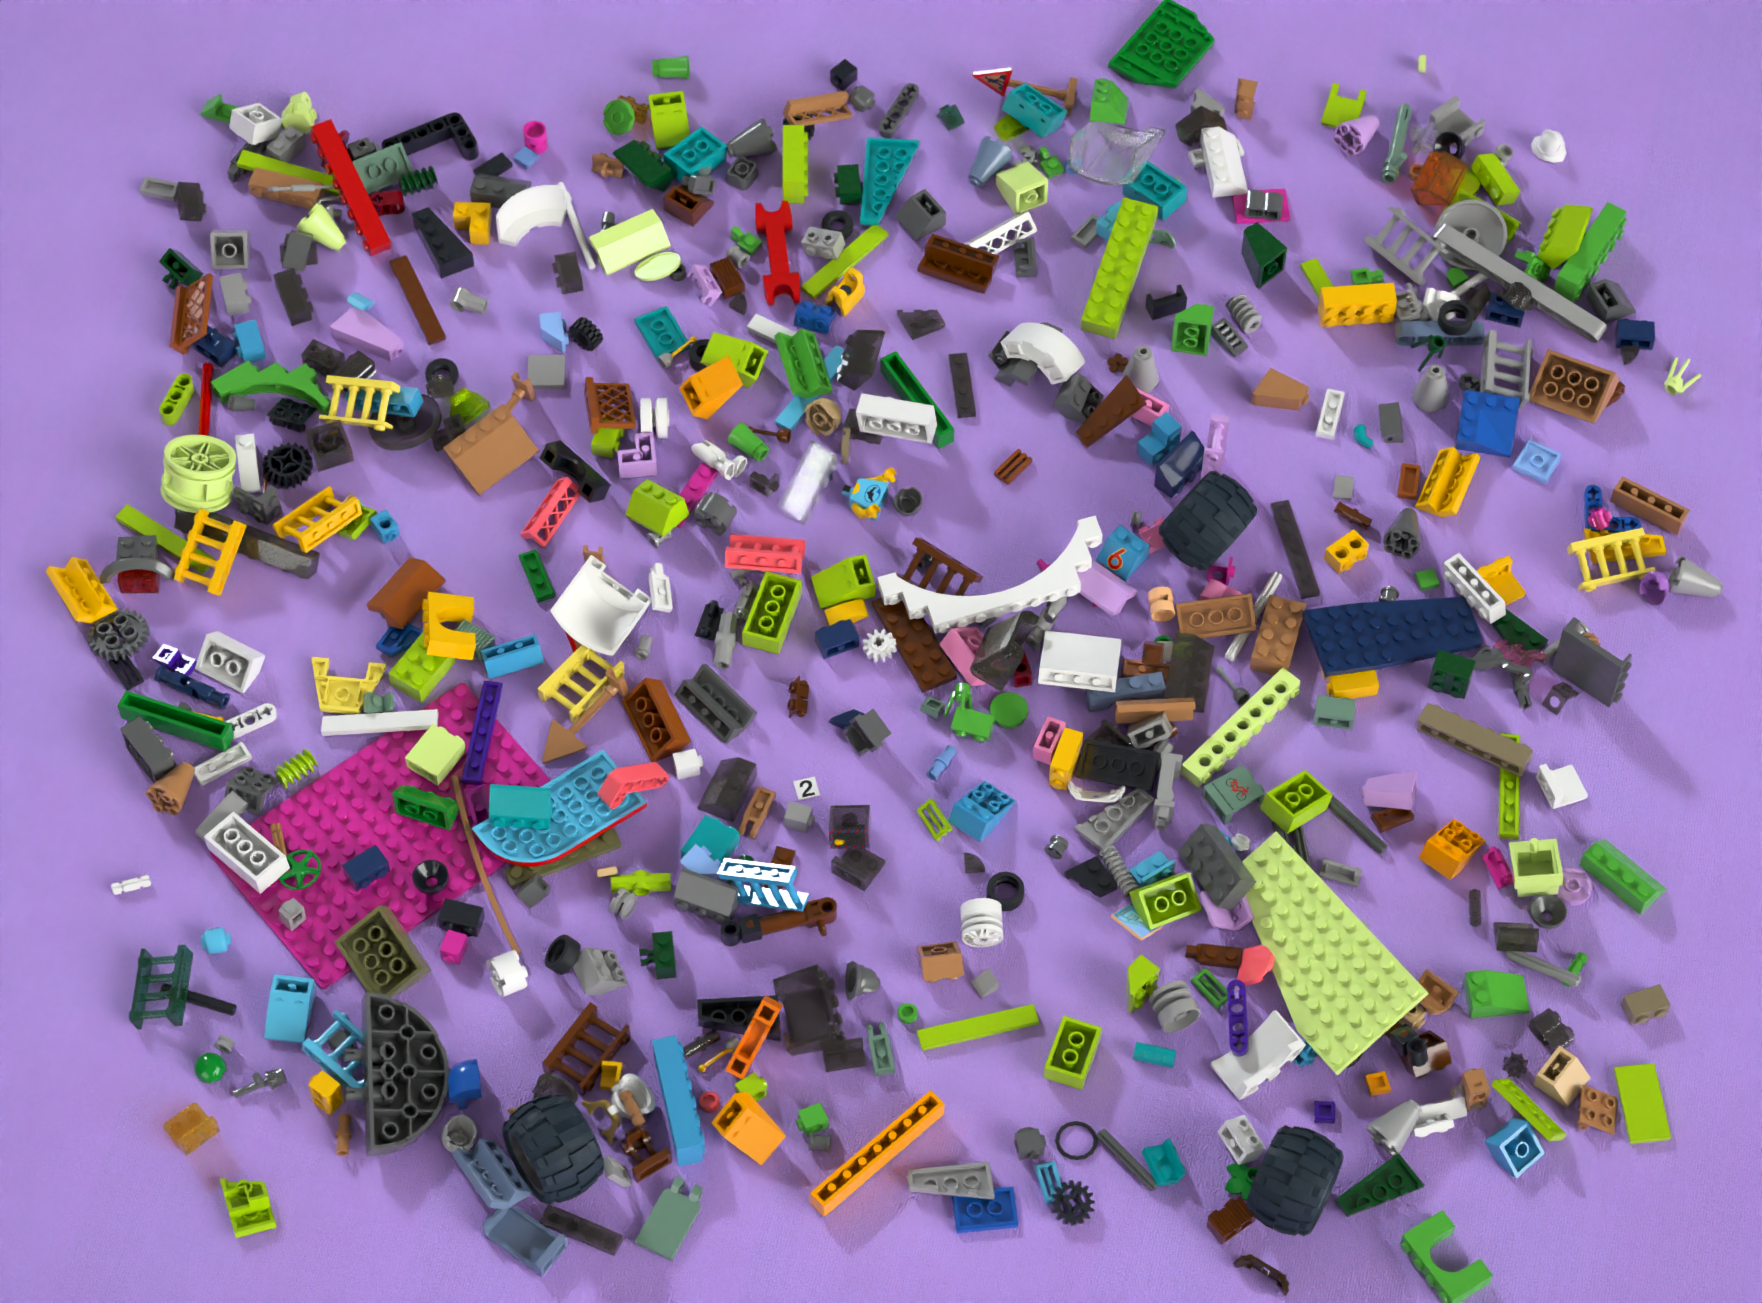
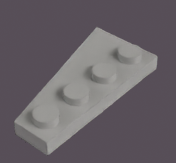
[1074,789,1155,851]
[907,1162,994,1199]

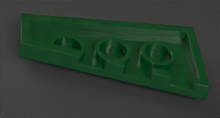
[1335,1154,1425,1217]

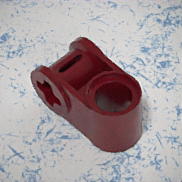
[370,190,405,216]

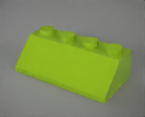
[1537,204,1593,270]

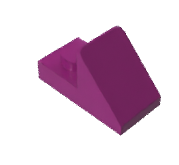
[464,784,489,826]

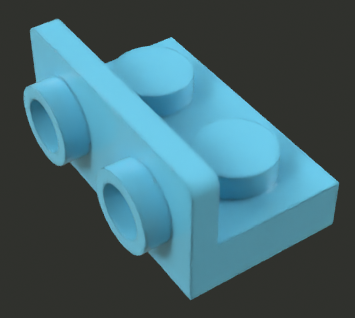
[1129,851,1175,888]

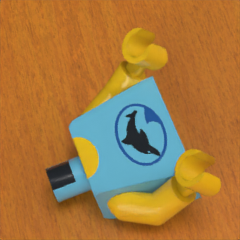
[842,468,897,521]

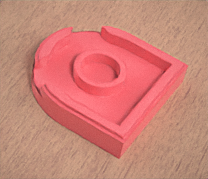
[1237,945,1275,986]

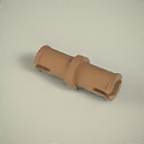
[335,1114,352,1156]

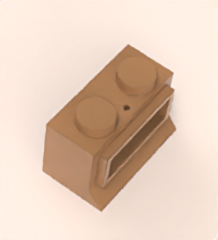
[1234,78,1258,120]

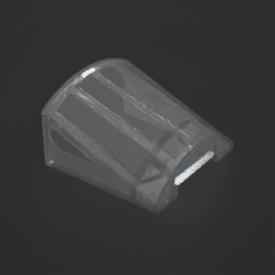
[1068,121,1165,185]

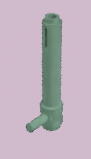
[1381,103,1412,184]

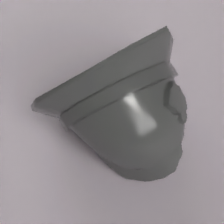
[845,961,880,1001]

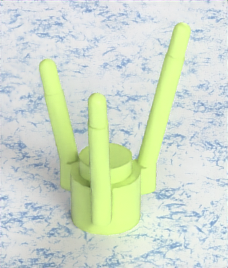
[1664,357,1701,395]

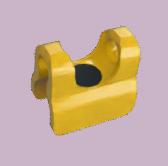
[824,267,865,317]

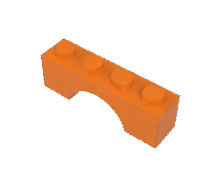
[725,995,783,1079]

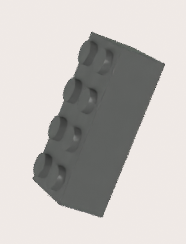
[1178,823,1256,910]

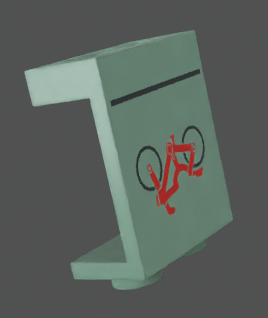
[1202,765,1265,825]

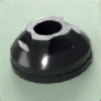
[1433,132,1465,164]
[412,860,449,895]

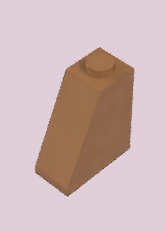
[1251,368,1310,411]

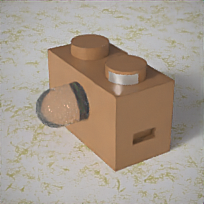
[1450,1068,1490,1112]

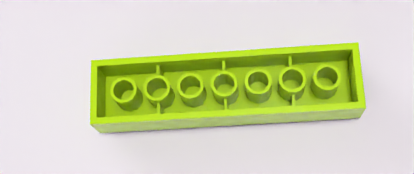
[1081,197,1158,339]

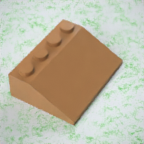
[1529,349,1620,424]
[443,404,539,496]

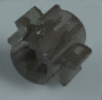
[1502,1052,1528,1079]

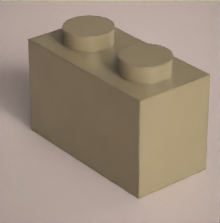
[1620,984,1670,1025]

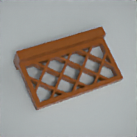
[169,273,213,355]
[584,377,636,433]

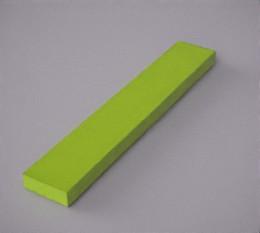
[237,150,339,196]
[801,225,888,300]
[115,504,215,574]
[1498,733,1520,840]
[917,1004,1039,1051]

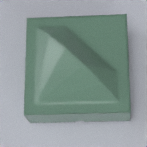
[920,696,946,718]

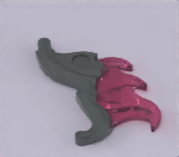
[1458,640,1546,685]

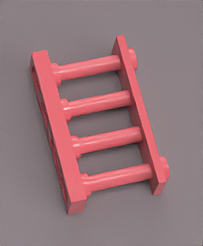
[725,534,806,574]

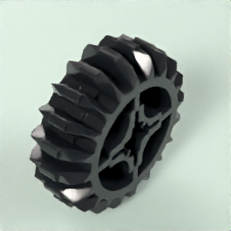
[262,442,313,489]

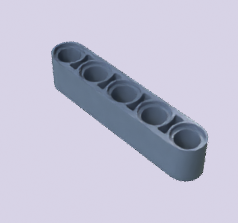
[1394,321,1485,346]

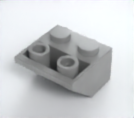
[573,948,628,996]

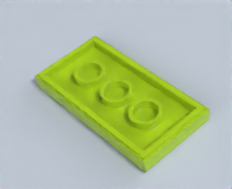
[1613,1063,1671,1144]
[1491,1078,1567,1141]

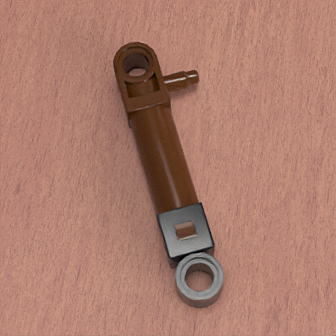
[720,897,837,947]
[1384,1021,1428,1067]

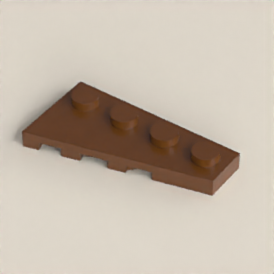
[1076,375,1147,448]

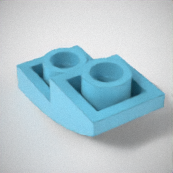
[347,292,375,311]

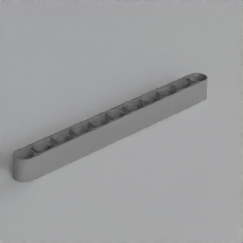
[1432,223,1607,343]

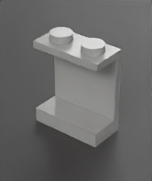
[1428,95,1485,148]

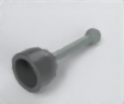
[1216,666,1250,705]

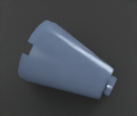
[968,136,1013,187]

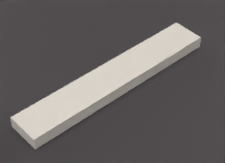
[321,709,439,736]

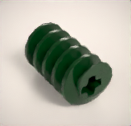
[398,165,438,197]

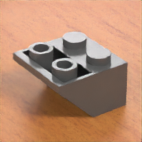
[896,189,946,242]
[1586,279,1636,324]
[1053,374,1104,423]

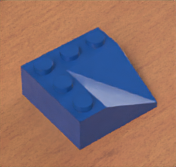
[1455,390,1520,457]

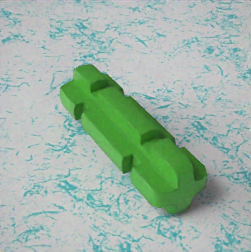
[1561,952,1588,987]

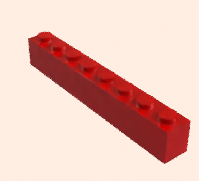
[309,119,391,256]

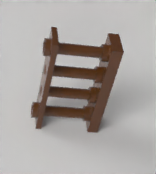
[896,537,984,596]
[542,1002,631,1096]

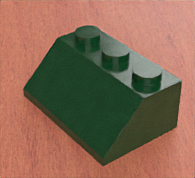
[612,140,677,192]

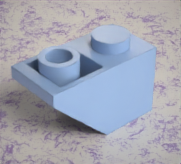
[539,311,569,352]
[680,844,722,878]

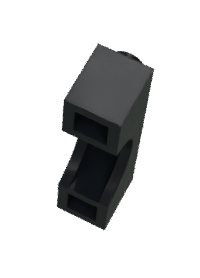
[539,440,611,503]

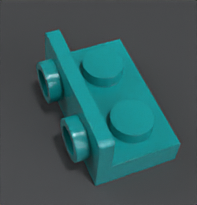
[1141,1139,1186,1187]

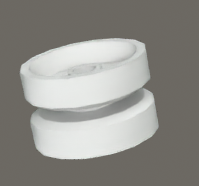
[640,398,670,438]

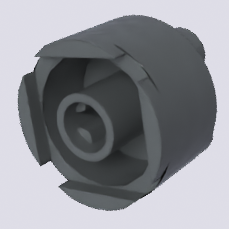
[693,492,737,536]

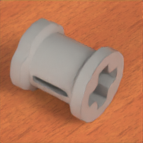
[726,245,750,268]
[647,532,672,548]

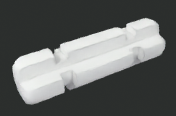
[111,875,151,895]

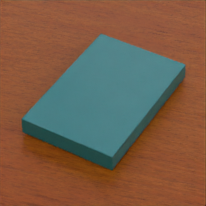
[634,306,691,362]

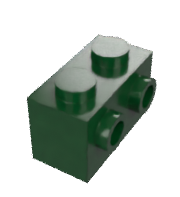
[834,164,861,205]

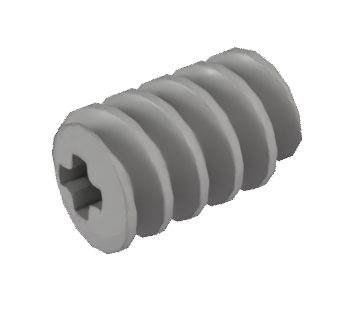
[1225,293,1262,334]

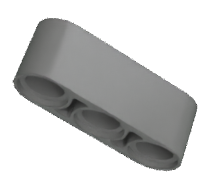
[195,791,248,842]

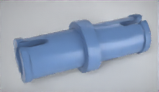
[926,745,957,781]

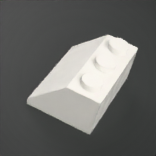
[195,631,266,693]

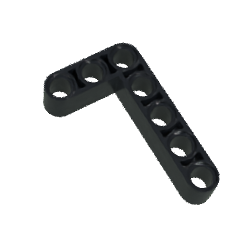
[381,112,479,161]

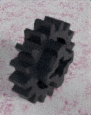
[1049,1180,1095,1226]

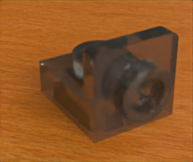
[750,471,780,497]

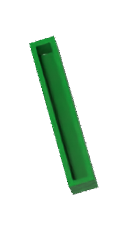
[880,351,954,449]
[117,690,234,752]

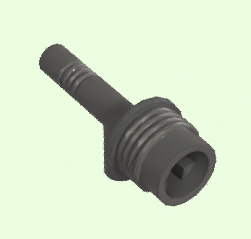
[233,1067,287,1098]

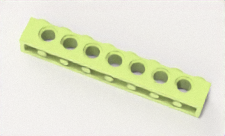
[1181,668,1300,788]

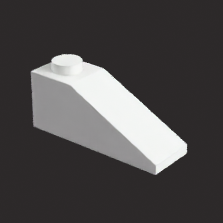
[235,433,261,493]

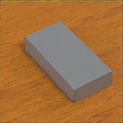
[140,176,180,201]
[1071,214,1099,249]
[603,1156,632,1188]

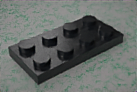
[1076,739,1160,791]

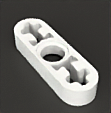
[226,703,277,739]

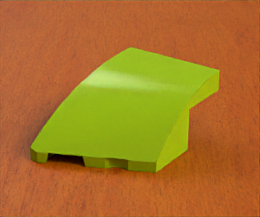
[220,1178,276,1238]

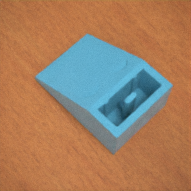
[264,974,317,1044]

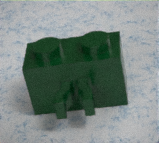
[159,248,204,289]
[639,931,677,980]

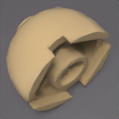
[804,398,842,436]

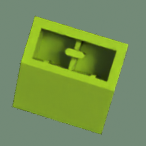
[1126,954,1159,1013]

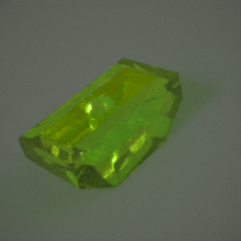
[994,115,1030,142]
[449,387,490,428]

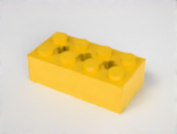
[1318,283,1397,327]

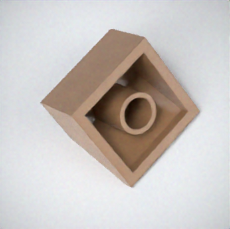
[917,941,964,983]

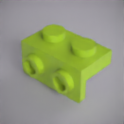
[337,499,377,540]

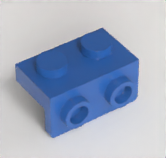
[794,301,837,334]

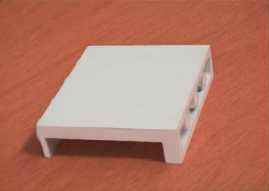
[1038,630,1122,692]

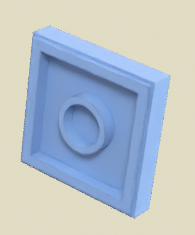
[1512,439,1562,485]

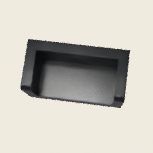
[1145,284,1187,320]

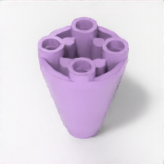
[1333,115,1379,157]

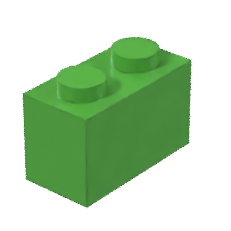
[951,706,996,743]

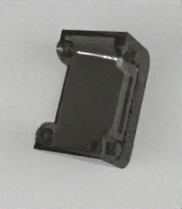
[970,610,1040,692]

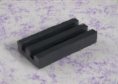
[108,655,144,691]

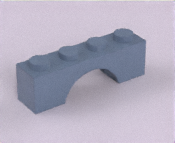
[1085,672,1166,712]

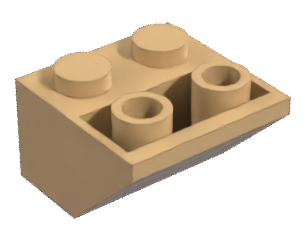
[1534,1046,1590,1108]

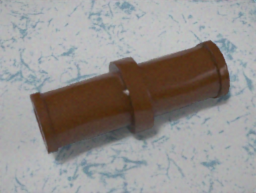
[1334,501,1373,530]

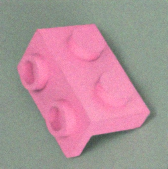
[1136,517,1166,554]

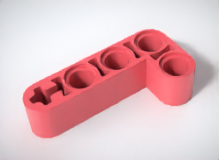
[598,762,670,809]

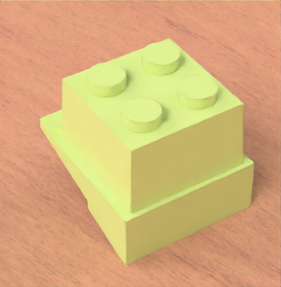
[1509,838,1563,897]

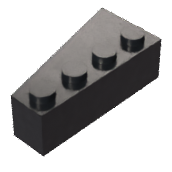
[412,207,474,279]
[697,995,780,1041]

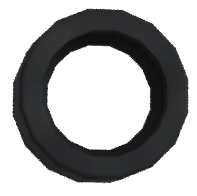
[1438,300,1474,336]
[987,872,1025,911]
[545,934,581,975]

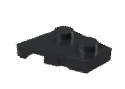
[1064,856,1118,898]

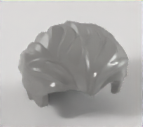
[442,1114,477,1153]

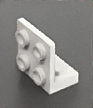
[1536,764,1588,809]

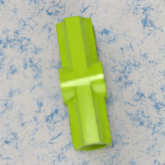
[611,870,671,896]

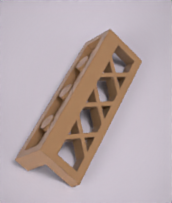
[783,91,852,126]

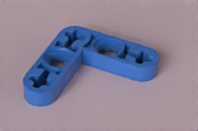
[1583,485,1641,533]

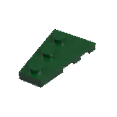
[1492,608,1548,666]

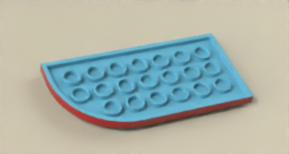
[472,750,647,867]

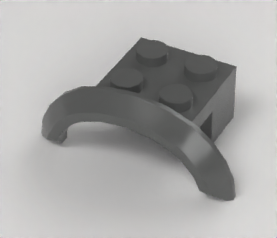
[100,535,175,584]

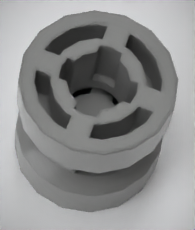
[1495,144,1514,168]

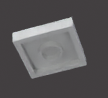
[528,355,566,389]

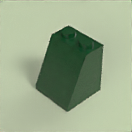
[1241,222,1287,289]

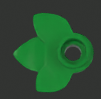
[1225,1163,1258,1200]

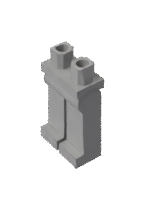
[1152,752,1183,830]

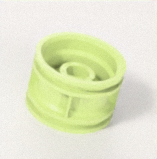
[160,435,236,513]

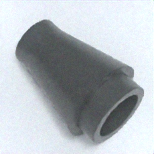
[228,394,255,412]

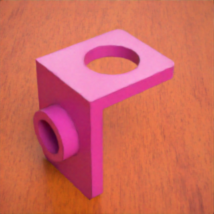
[1207,557,1235,586]

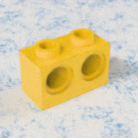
[1324,529,1369,574]
[308,1070,345,1116]

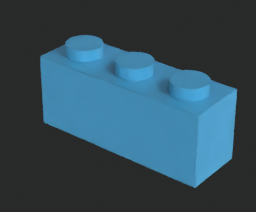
[480,634,544,679]

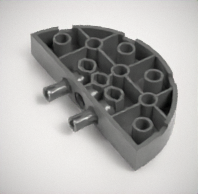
[344,992,449,1157]

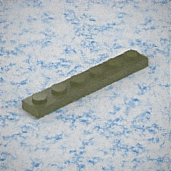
[504,828,622,889]

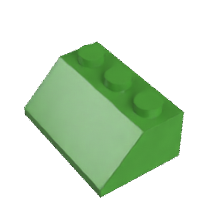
[1090,78,1129,124]
[1171,304,1214,356]

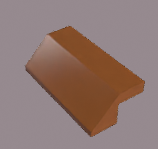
[366,557,446,629]

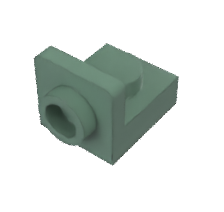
[363,692,395,713]

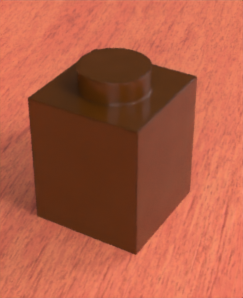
[1142,641,1164,665]

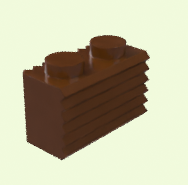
[710,256,745,299]
[1207,1197,1255,1244]

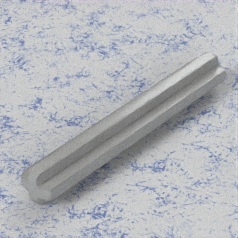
[1506,947,1581,987]

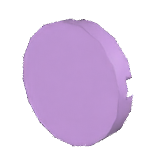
[1554,868,1593,905]

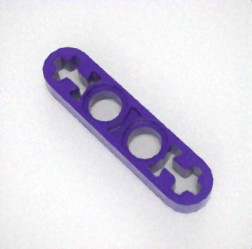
[1227,980,1249,1057]

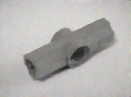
[714,612,738,670]

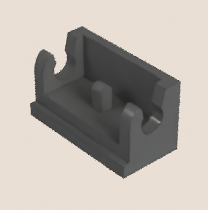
[1014,237,1037,278]
[1378,402,1403,443]

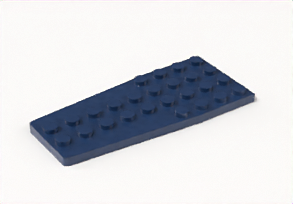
[1302,597,1483,677]

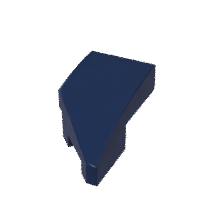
[829,709,865,729]

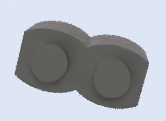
[1245,190,1283,221]

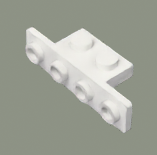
[1411,1096,1467,1137]

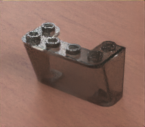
[773,964,847,1056]

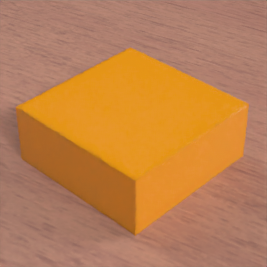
[1365,1071,1391,1096]

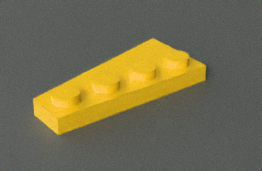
[1583,528,1666,564]

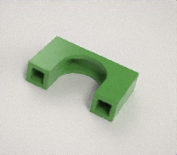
[1400,1210,1493,1303]

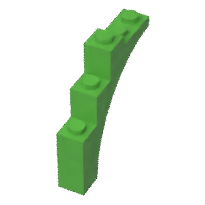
[211,361,331,415]

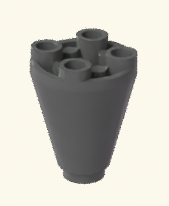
[725,118,777,158]
[1383,508,1421,559]

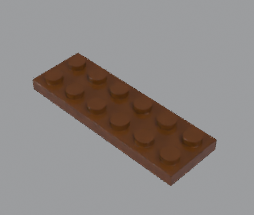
[872,597,957,693]

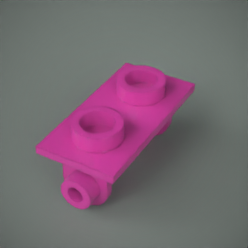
[1482,846,1514,889]

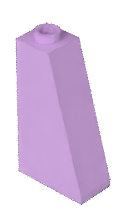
[330,307,404,362]

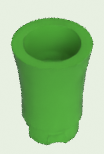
[652,55,690,80]
[727,422,770,462]

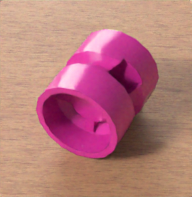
[523,121,548,154]

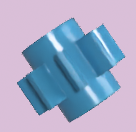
[1293,1041,1317,1067]

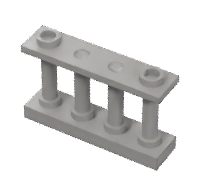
[1364,206,1449,286]
[1480,330,1533,409]

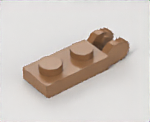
[738,786,776,840]

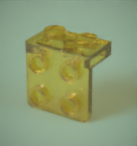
[163,1103,220,1156]

